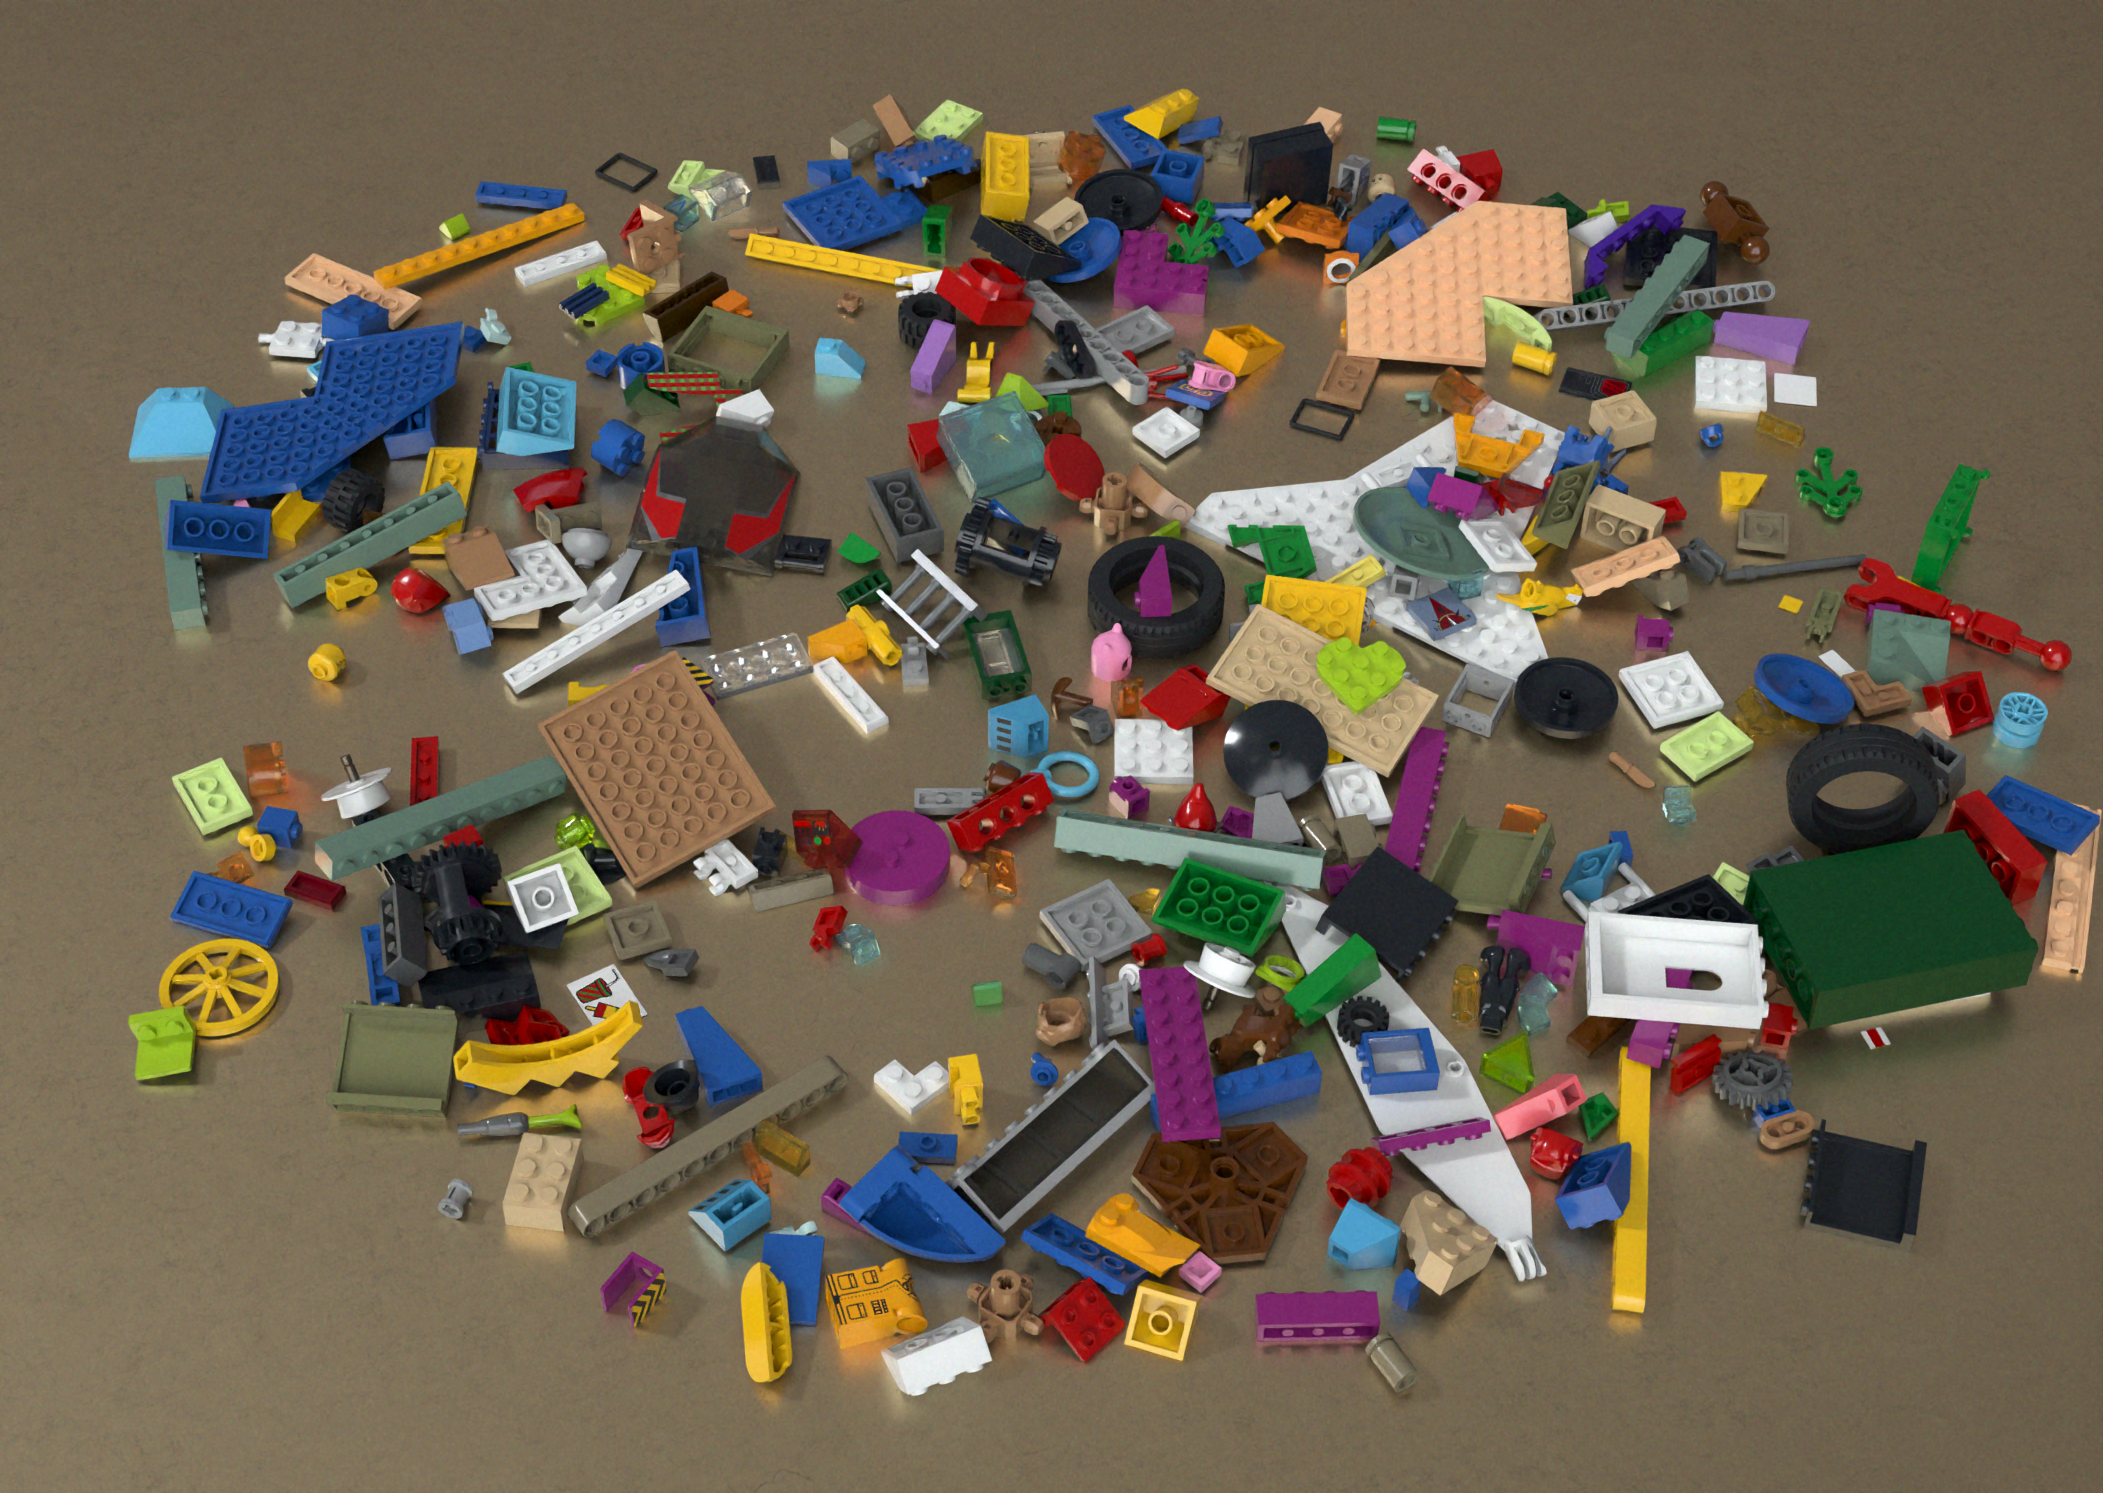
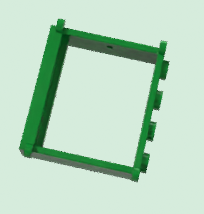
[1911,464,1990,594]

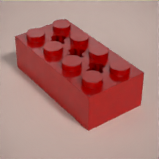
[1943,789,2048,906]

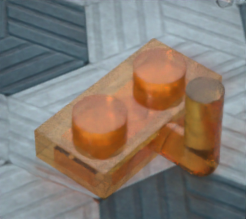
[960,846,1017,901]

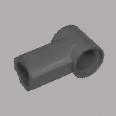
[1022,943,1081,990]

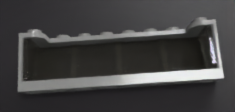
[945,1039,1155,1236]

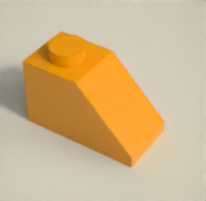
[807,619,868,664]

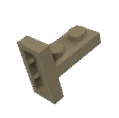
[535,502,602,544]

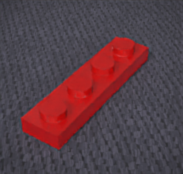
[410,736,439,806]

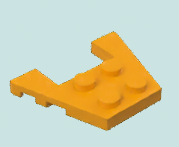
[1453,412,1545,479]

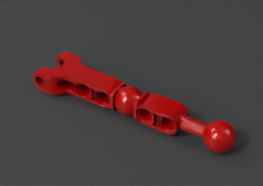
[1844,558,2072,672]

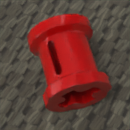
[1131,933,1167,966]

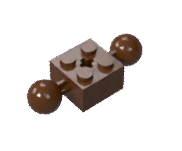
[1700,181,1770,265]

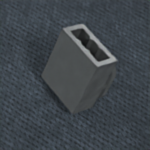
[1913,726,1966,805]

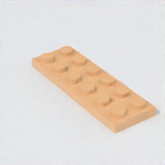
[285,253,423,330]

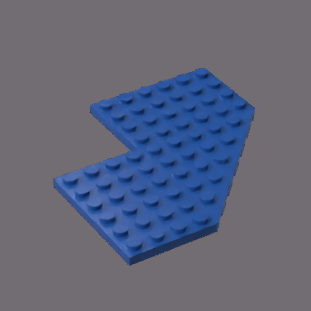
[200,322,465,504]

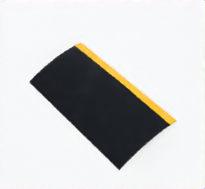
[483,900,569,949]

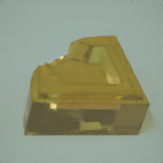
[1782,715,1820,736]
[1127,889,1159,916]

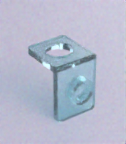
[1447,570,1484,601]

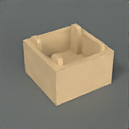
[1589,390,1657,452]

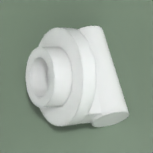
[1119,963,1142,991]

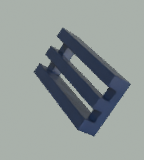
[559,282,610,320]

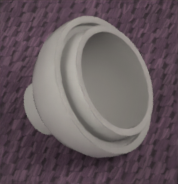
[562,528,612,569]

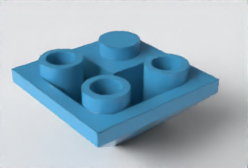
[1327,1198,1401,1271]

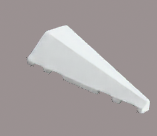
[558,536,647,626]

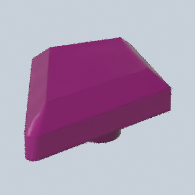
[1221,806,1254,839]

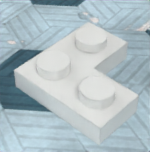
[874,1060,948,1115]

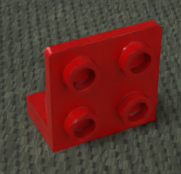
[1038,1277,1126,1362]

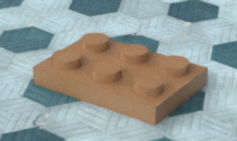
[1316,350,1380,410]

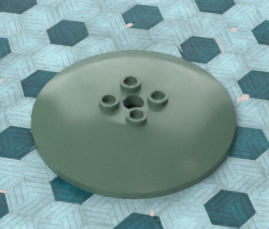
[1353,487,1489,581]

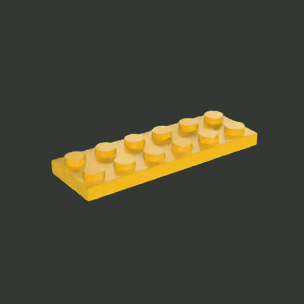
[408,447,478,554]

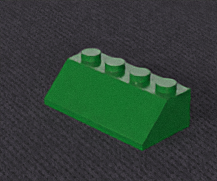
[1612,309,1714,378]

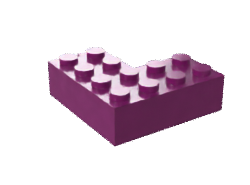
[1113,230,1209,316]

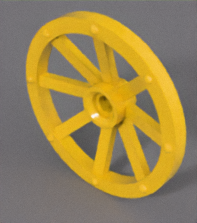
[159,939,280,1036]

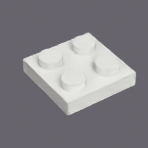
[1132,407,1200,458]

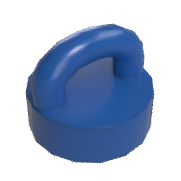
[1699,423,1724,447]

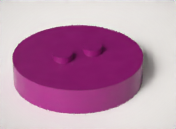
[842,810,950,906]

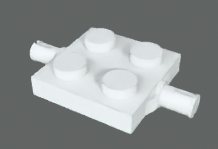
[258,321,333,358]

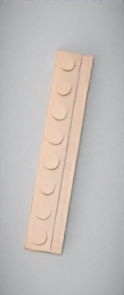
[2042,803,2102,973]

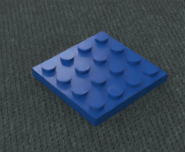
[783,175,903,251]

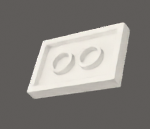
[1458,519,1537,572]
[1321,761,1393,826]

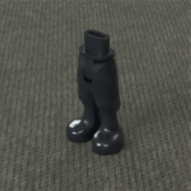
[1478,945,1531,1035]

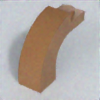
[1126,461,1196,530]

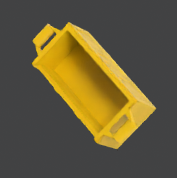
[980,132,1030,222]

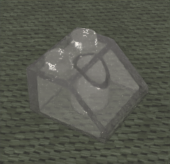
[689,171,753,222]

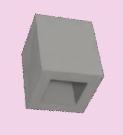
[1389,564,1420,601]

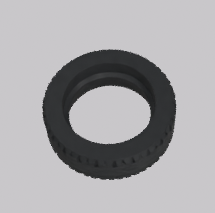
[1087,536,1225,659]
[1786,724,1940,854]

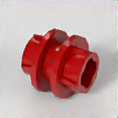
[1326,1147,1393,1211]

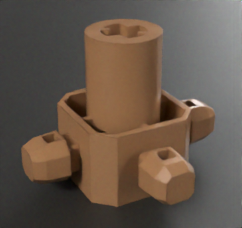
[1079,472,1148,535]
[967,1270,1044,1343]

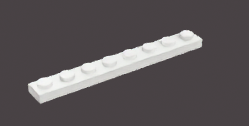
[502,570,691,694]

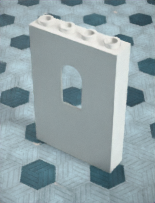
[1585,911,1769,1029]

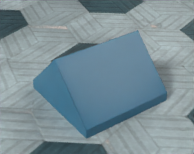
[1560,841,1623,903]

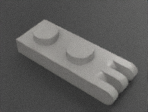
[914,788,986,815]

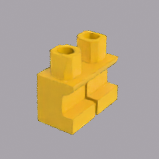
[948,1054,983,1125]

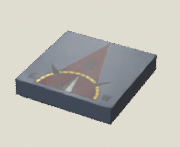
[1406,587,1477,641]

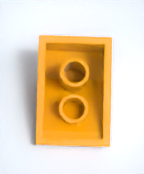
[1203,323,1285,377]

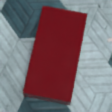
[284,870,346,911]

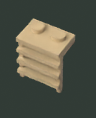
[1021,131,1072,188]

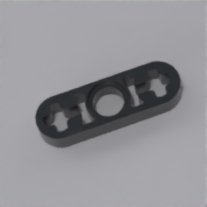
[1054,320,1095,379]

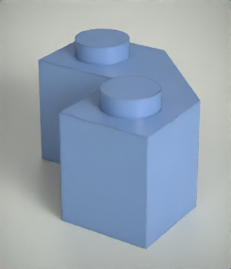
[442,598,494,655]

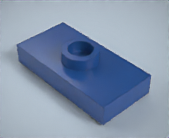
[898,1132,958,1164]

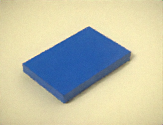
[761,1233,825,1326]

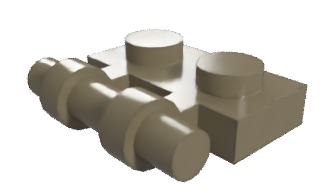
[1202,130,1246,165]

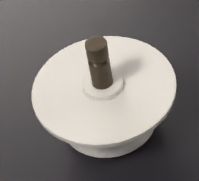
[321,754,392,818]
[1183,943,1256,1010]

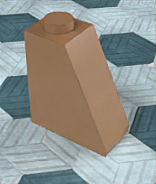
[872,94,920,147]
[1670,1023,1756,1060]

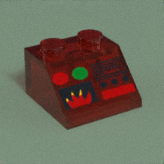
[792,810,863,869]

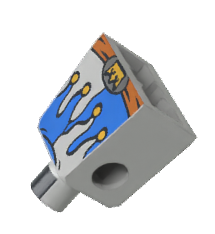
[1336,155,1372,206]

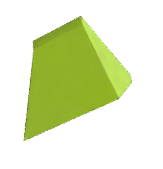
[992,373,1049,413]

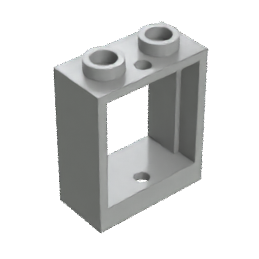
[1441,664,1515,738]

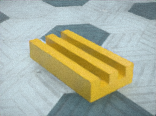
[606,263,657,297]

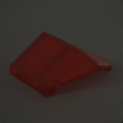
[1497,473,1549,509]

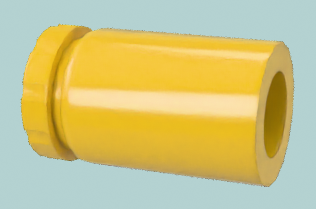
[1512,342,1557,376]

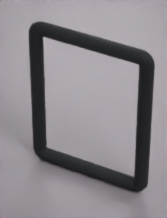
[595,153,658,191]
[1289,398,1355,440]

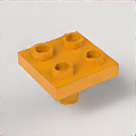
[1244,195,1291,244]

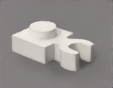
[1435,146,1460,172]

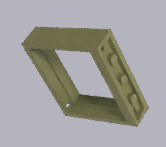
[667,306,790,395]

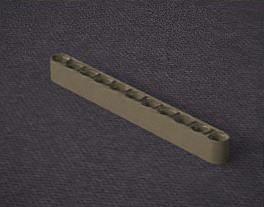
[567,1056,849,1238]

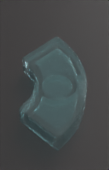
[1517,972,1558,1037]

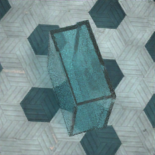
[936,391,1046,504]

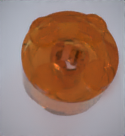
[1057,131,1106,181]
[243,741,288,797]

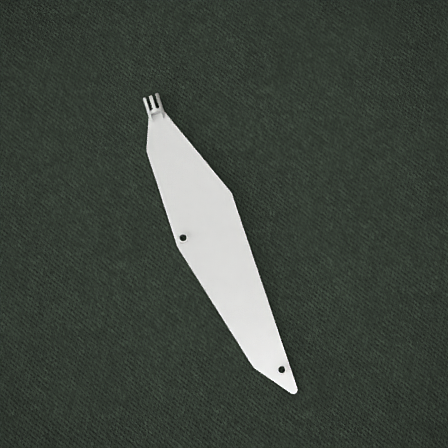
[1263,881,1547,1282]

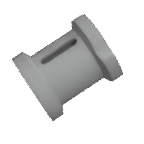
[437,1179,474,1219]

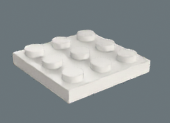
[1694,356,1767,414]
[1618,651,1724,729]
[1114,719,1193,785]

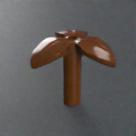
[1050,677,1093,720]

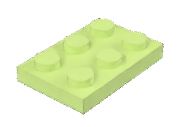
[915,100,983,142]
[1660,711,1754,782]
[172,757,253,835]

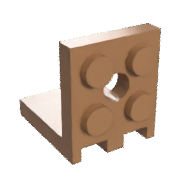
[627,200,685,275]

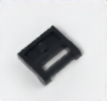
[775,534,832,574]

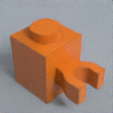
[713,289,753,318]

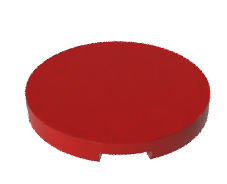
[1044,434,1105,502]

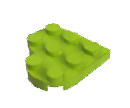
[573,265,645,324]
[1316,637,1406,716]

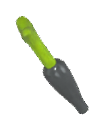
[458,1104,583,1136]

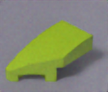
[1587,199,1630,222]

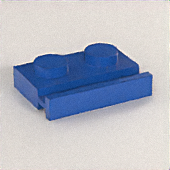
[881,188,928,228]

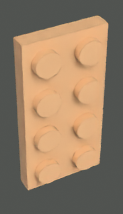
[1571,535,1681,597]

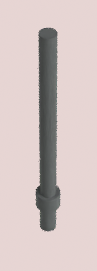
[1724,554,1867,580]

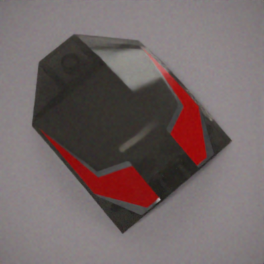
[626,416,800,577]

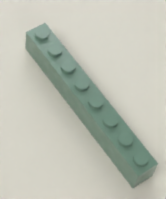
[1604,235,1710,359]
[154,475,209,631]
[273,481,467,609]

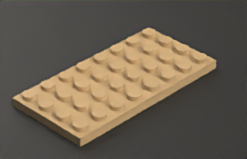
[1206,604,1439,778]

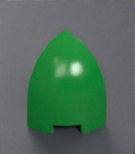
[837,532,882,564]

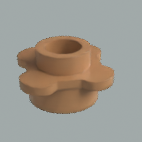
[837,290,864,312]

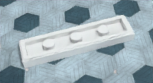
[515,241,607,287]
[812,656,889,734]

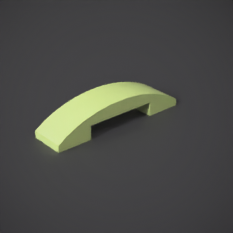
[1483,296,1552,351]

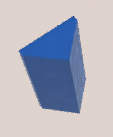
[163,500,271,559]

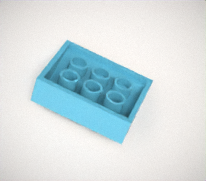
[496,367,576,456]

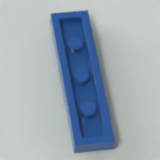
[475,181,567,210]

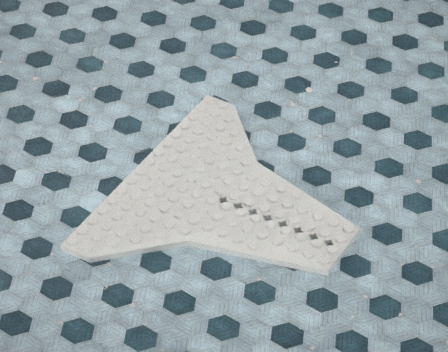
[1184,397,1565,690]

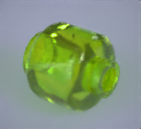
[554,812,596,850]

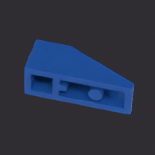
[1388,206,1427,251]

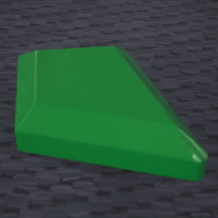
[1578,1092,1619,1140]

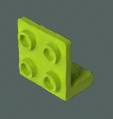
[128,1005,196,1080]

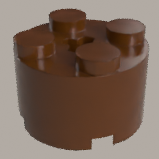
[1034,411,1082,465]

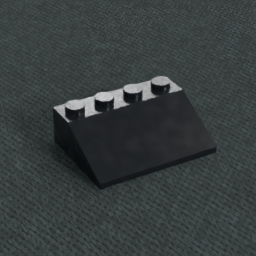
[970,214,1082,281]
[1618,874,1758,971]
[418,950,541,1035]

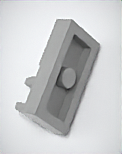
[900,636,928,686]

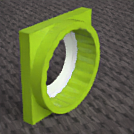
[1255,954,1307,992]

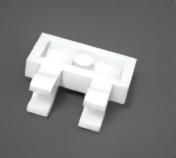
[694,839,758,896]

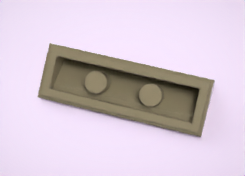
[747,867,834,912]

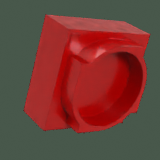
[935,257,1035,326]

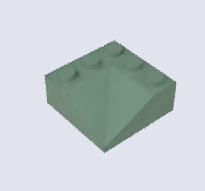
[1866,609,1951,692]

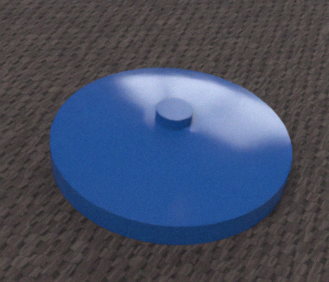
[1045,217,1123,283]
[1754,654,1854,724]

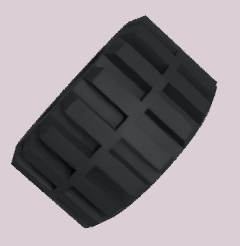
[898,292,956,349]
[322,468,385,534]

